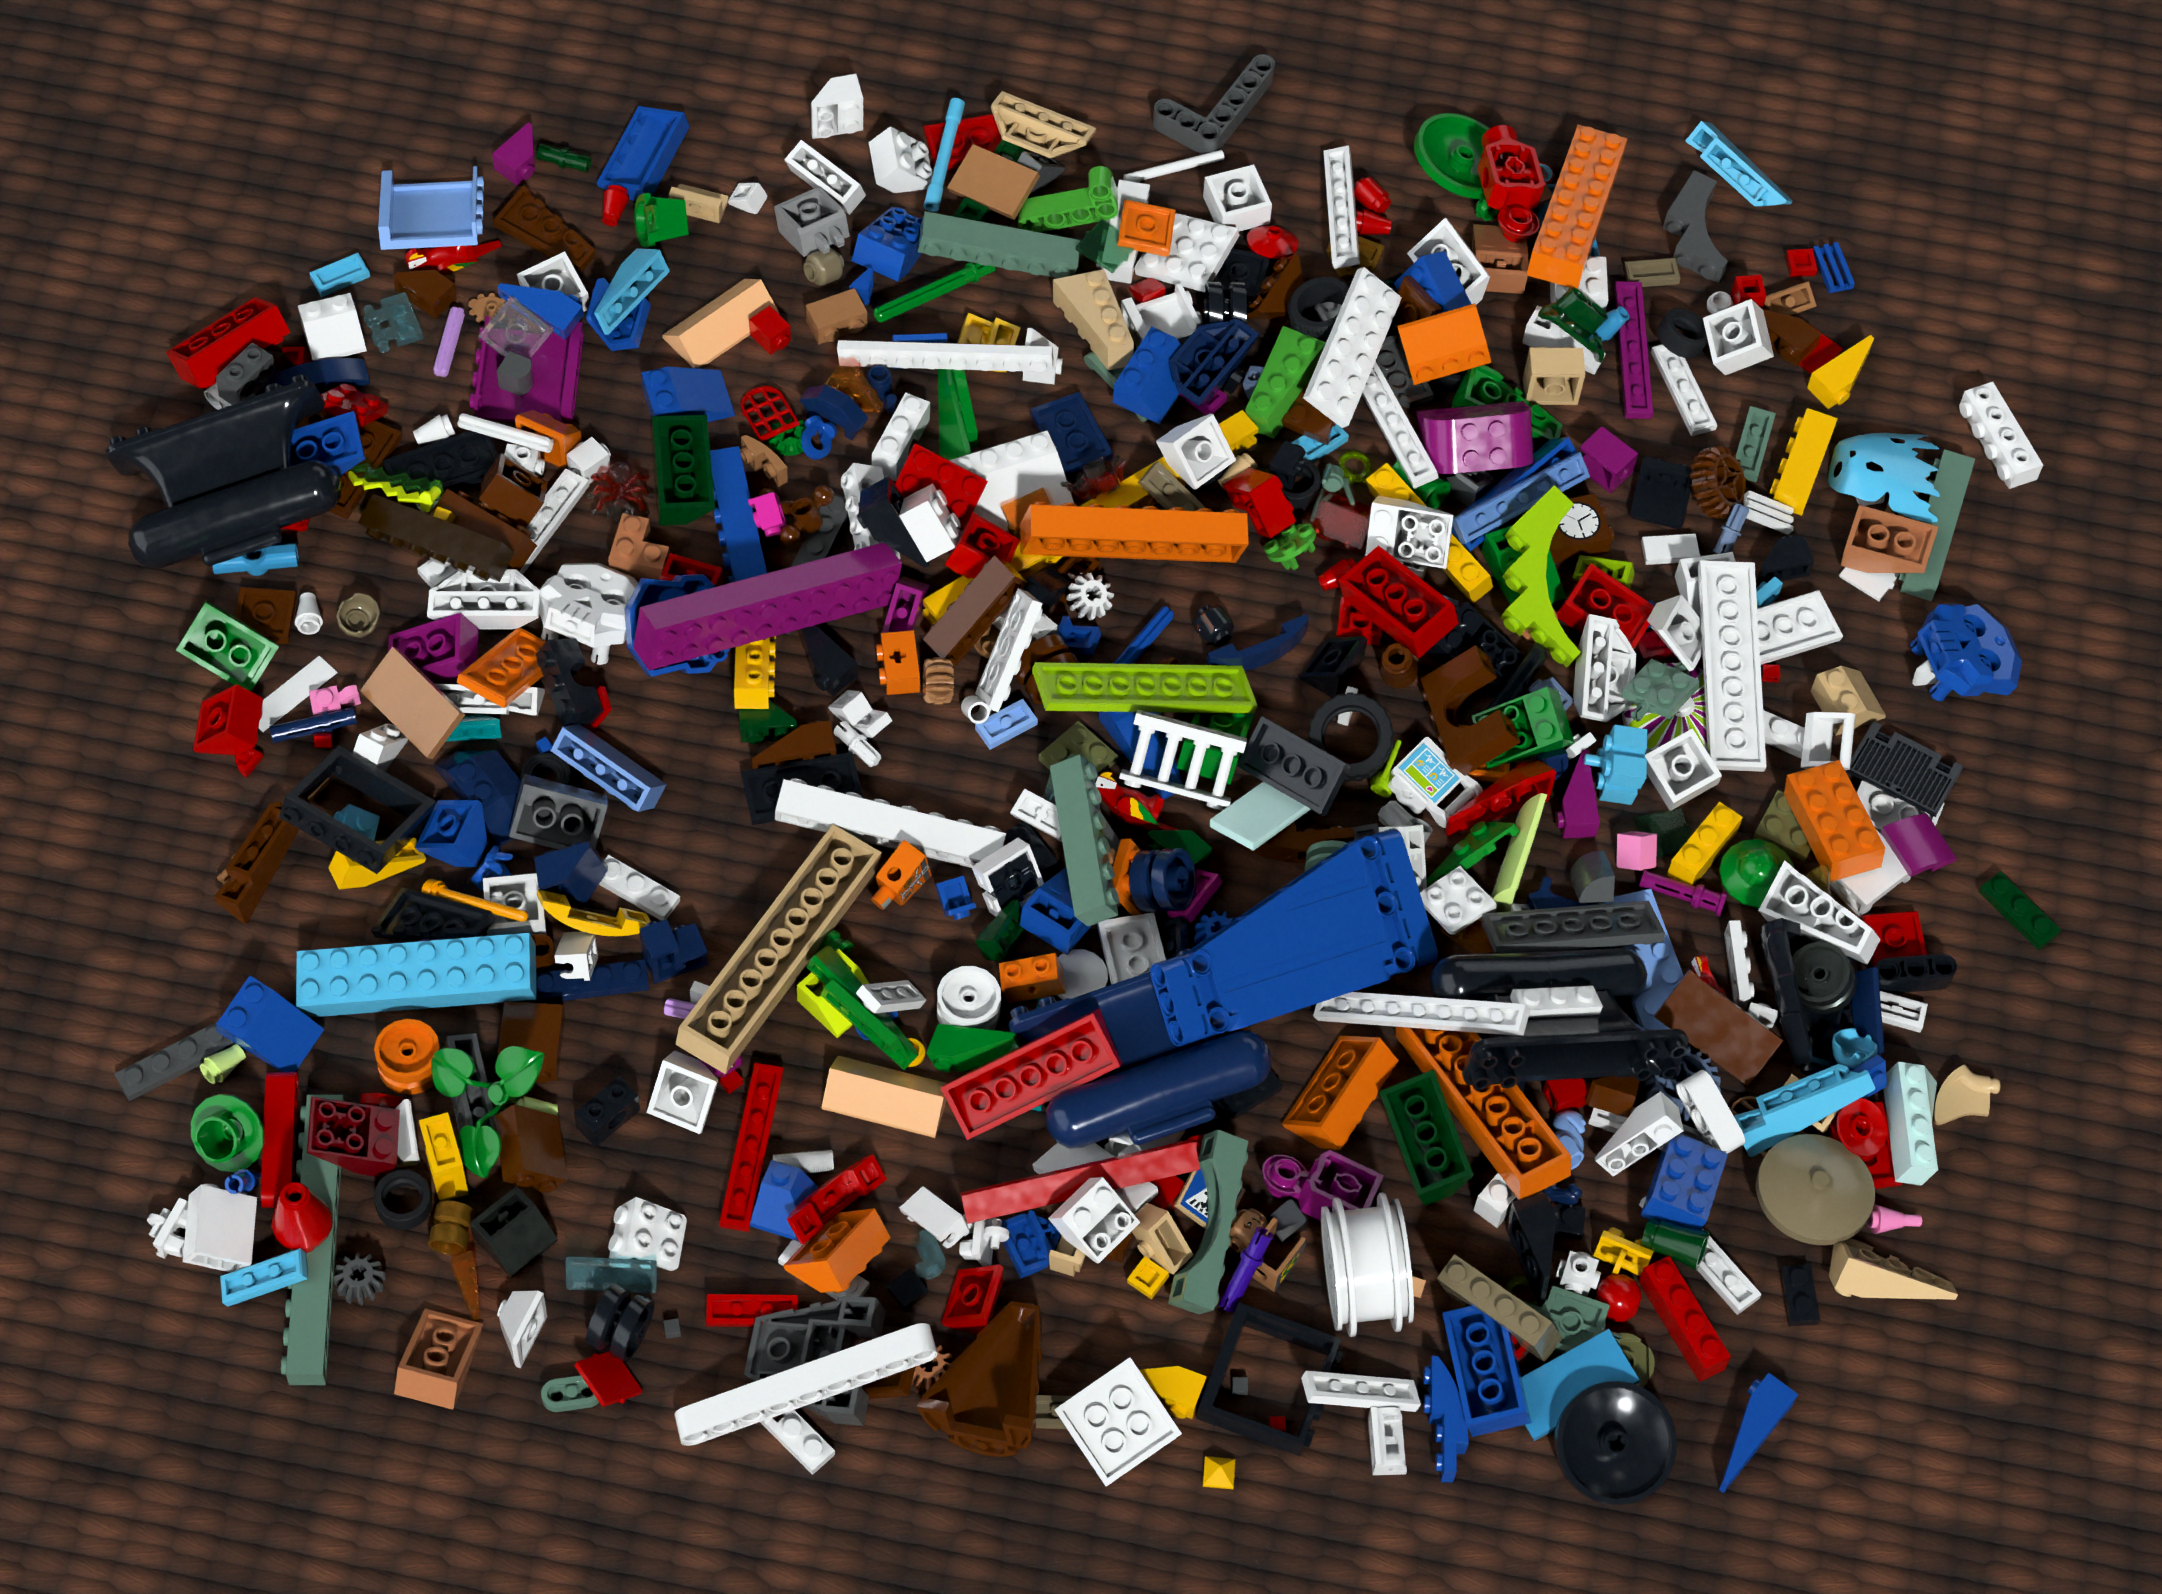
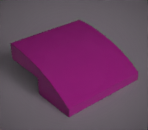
[1881,814,1957,877]

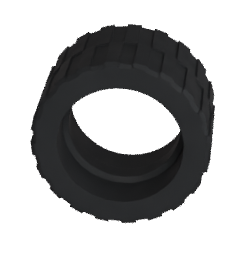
[1309,692,1394,782]

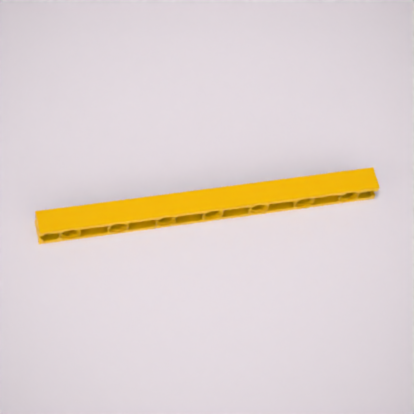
[923,410,1259,625]

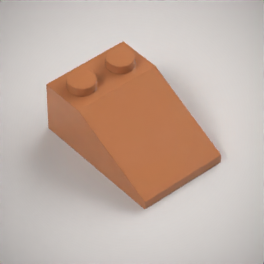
[1841,505,1939,573]
[394,1308,483,1410]

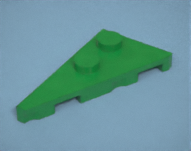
[1426,821,1520,887]

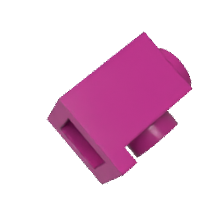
[748,492,787,537]

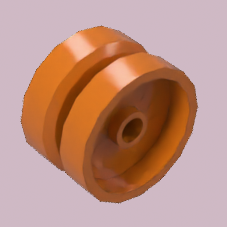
[374,1019,440,1095]

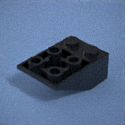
[1427,601,1525,697]

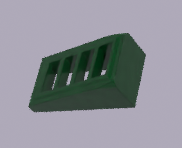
[975,900,1024,961]

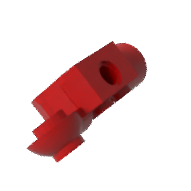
[1477,125,1545,243]

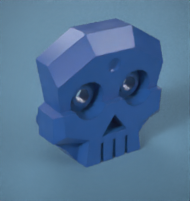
[625,574,730,677]
[1910,603,2022,702]

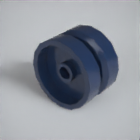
[1129,848,1196,913]

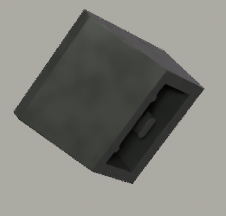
[470,1186,558,1278]

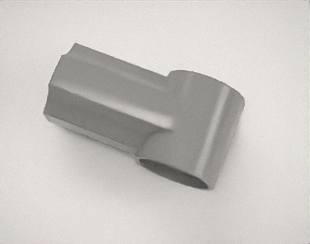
[1378,801,1433,845]

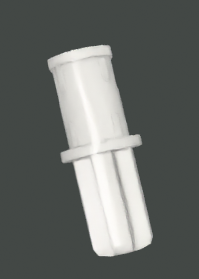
[834,721,881,767]

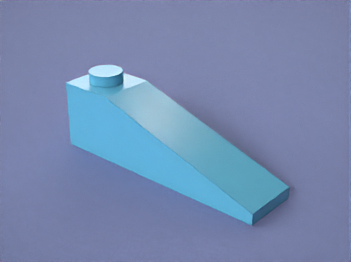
[594,248,670,335]

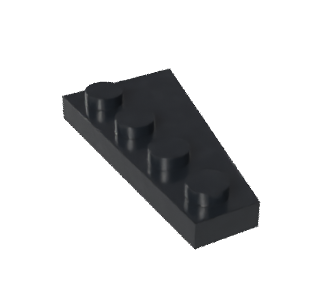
[371,887,495,940]

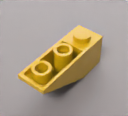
[1139,1366,1207,1419]

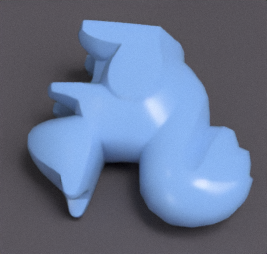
[1552,1110,1586,1170]

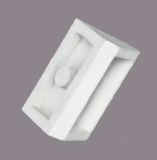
[1801,712,1856,770]

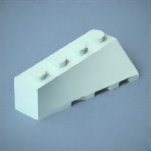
[1883,1062,1938,1185]

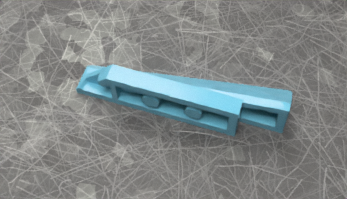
[1685,121,1793,207]

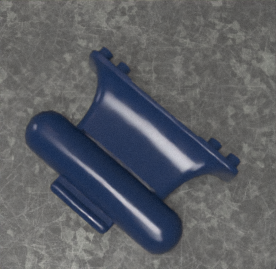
[1009,949,1272,1149]

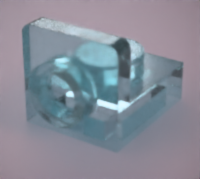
[915,1229,945,1280]

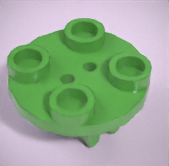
[1263,523,1317,570]

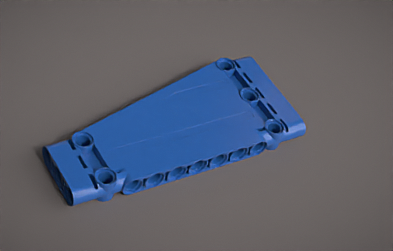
[1150,828,1438,1047]

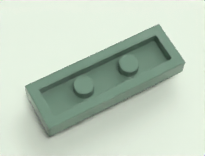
[1736,406,1776,482]

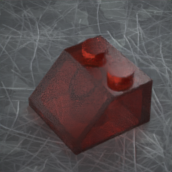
[1312,492,1371,551]

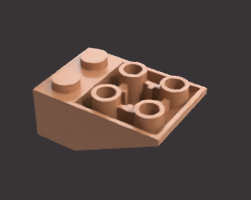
[1472,224,1528,294]

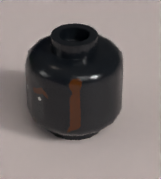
[1193,605,1234,647]

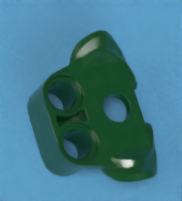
[1538,286,1608,363]

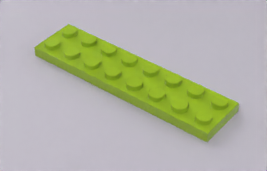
[1032,662,1258,713]

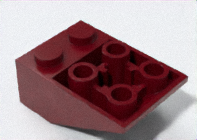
[307,1096,400,1178]

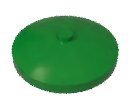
[1414,113,1490,199]

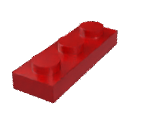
[706,1294,798,1327]

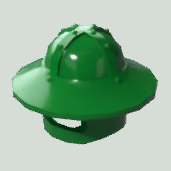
[1719,839,1794,908]
[191,1094,264,1172]

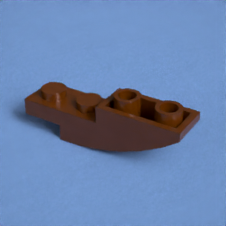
[1237,822,1354,863]

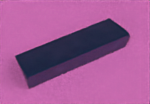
[1851,967,1884,1056]

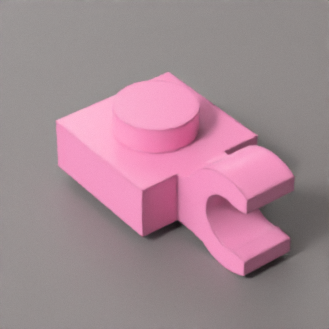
[309,685,361,716]

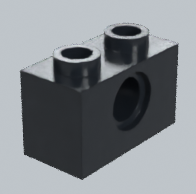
[574,1076,640,1147]

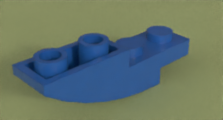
[1423,1356,1469,1483]

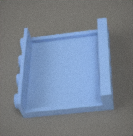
[378,166,484,250]

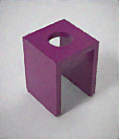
[1580,427,1638,494]

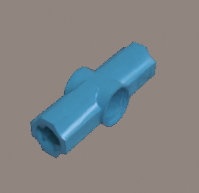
[213,542,299,576]

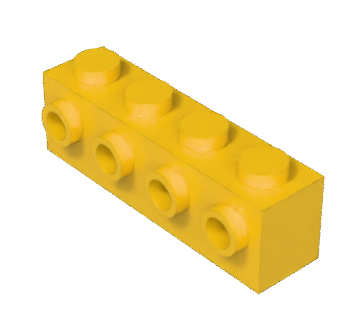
[734,636,776,709]

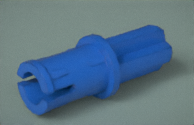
[225,1169,261,1194]

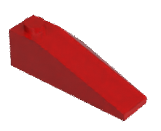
[1445,760,1557,836]

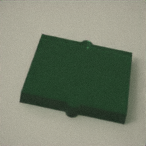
[1076,219,1134,273]
[1634,809,1691,858]

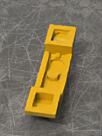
[536,889,651,936]

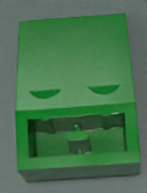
[1481,525,1566,605]
[1472,687,1575,768]

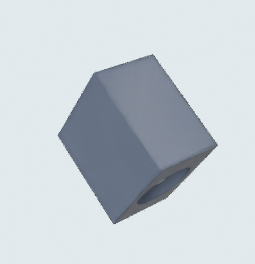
[1243,365,1264,399]

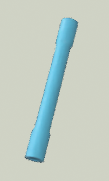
[923,98,965,212]

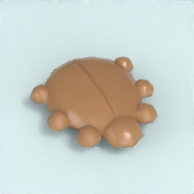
[468,293,508,327]

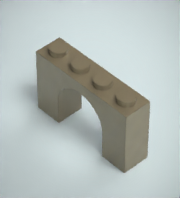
[1437,1254,1562,1362]

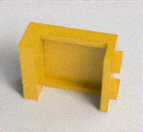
[419,1112,469,1202]

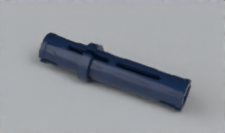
[269,706,357,744]

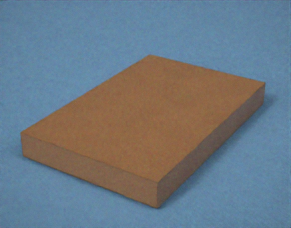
[947,144,1040,220]

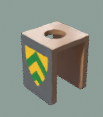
[1252,1217,1307,1292]

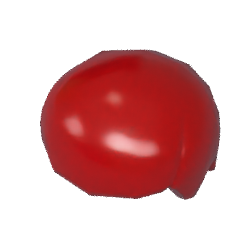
[1595,1274,1641,1322]

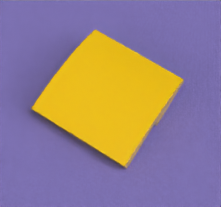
[957,313,1020,372]

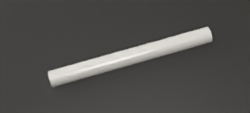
[1123,150,1224,182]

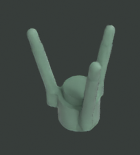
[1310,463,1355,522]

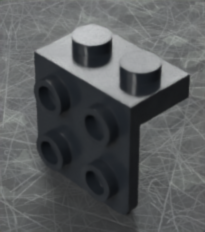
[1630,456,1692,529]

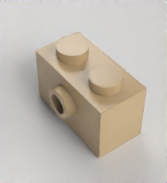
[1132,1203,1194,1274]

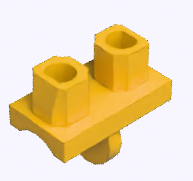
[1593,1227,1654,1276]

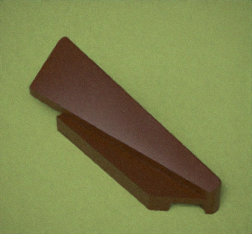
[213,797,310,924]

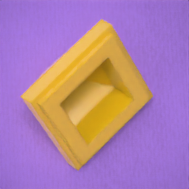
[1203,1456,1235,1490]

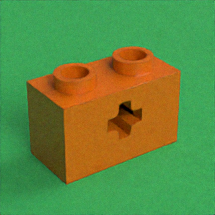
[876,630,920,695]
[999,953,1066,1004]

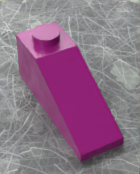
[1555,750,1600,839]

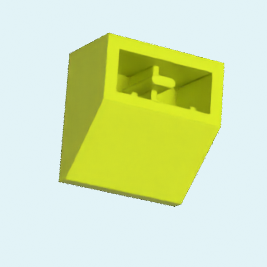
[797,949,869,1038]

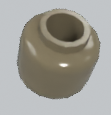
[803,248,844,286]

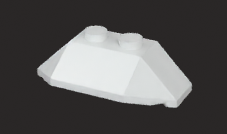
[427,569,540,629]
[1573,614,1636,722]

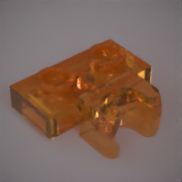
[824,366,884,412]

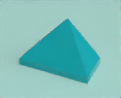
[446,713,502,742]

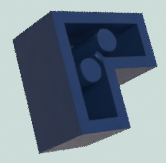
[639,919,709,984]

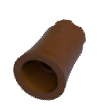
[1380,643,1419,688]

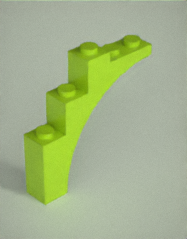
[1500,485,1581,668]

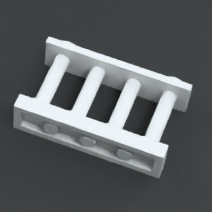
[1119,710,1247,810]

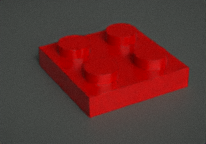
[322,384,389,427]

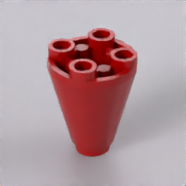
[272,1182,333,1253]

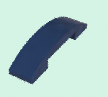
[260,358,370,394]
[1206,614,1309,671]

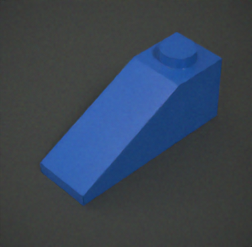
[497,283,584,340]

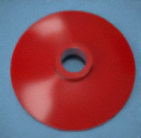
[1246,225,1299,259]
[1837,1098,1887,1157]

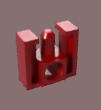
[1336,597,1382,646]

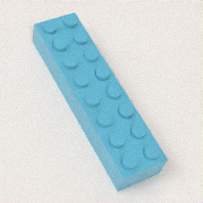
[296,933,536,1018]

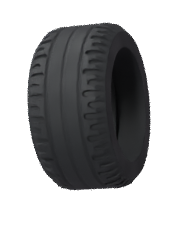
[1288,277,1350,342]

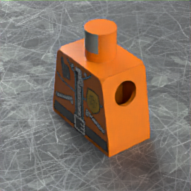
[871,840,931,910]

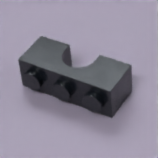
[535,638,604,727]

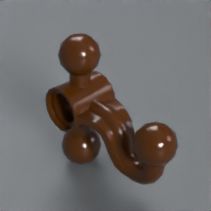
[753,485,834,546]

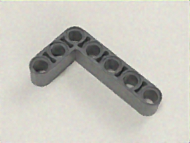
[1153,54,1275,155]

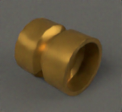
[428,1201,475,1256]

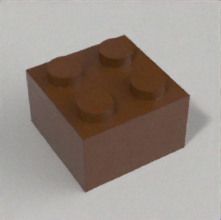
[479,453,547,528]

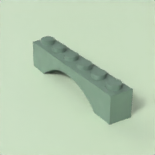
[1168,1130,1249,1315]

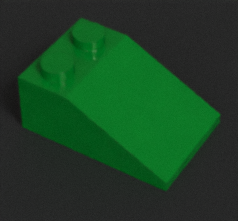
[176,599,279,691]
[1177,713,1254,785]

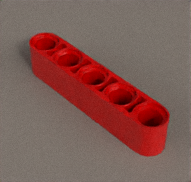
[261,1072,298,1208]

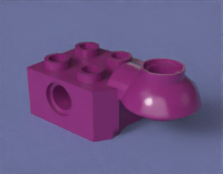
[1262,1150,1384,1221]

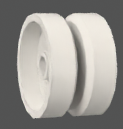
[937,966,1001,1030]

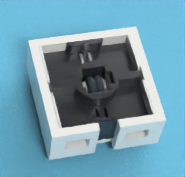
[971,838,1044,917]

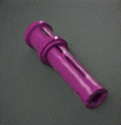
[1639,870,1728,917]

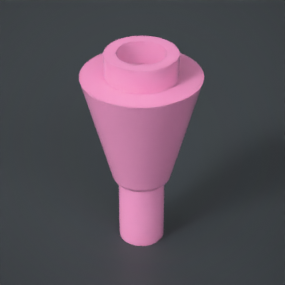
[1866,1204,1922,1234]

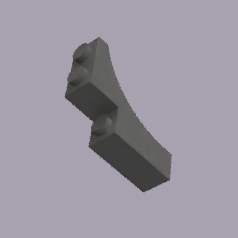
[1663,170,1728,283]

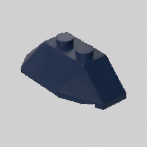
[1168,318,1259,406]
[434,750,521,847]

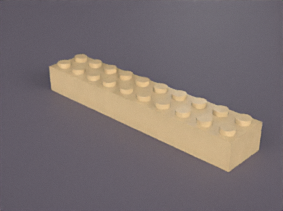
[675,824,882,1074]

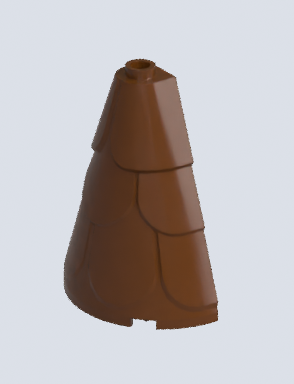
[917,1301,1042,1457]

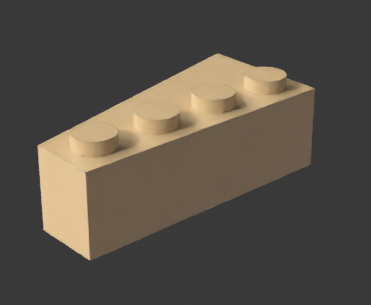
[1053,269,1134,370]

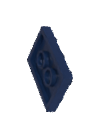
[1030,391,1113,476]

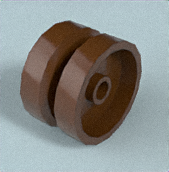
[1014,634,1081,704]

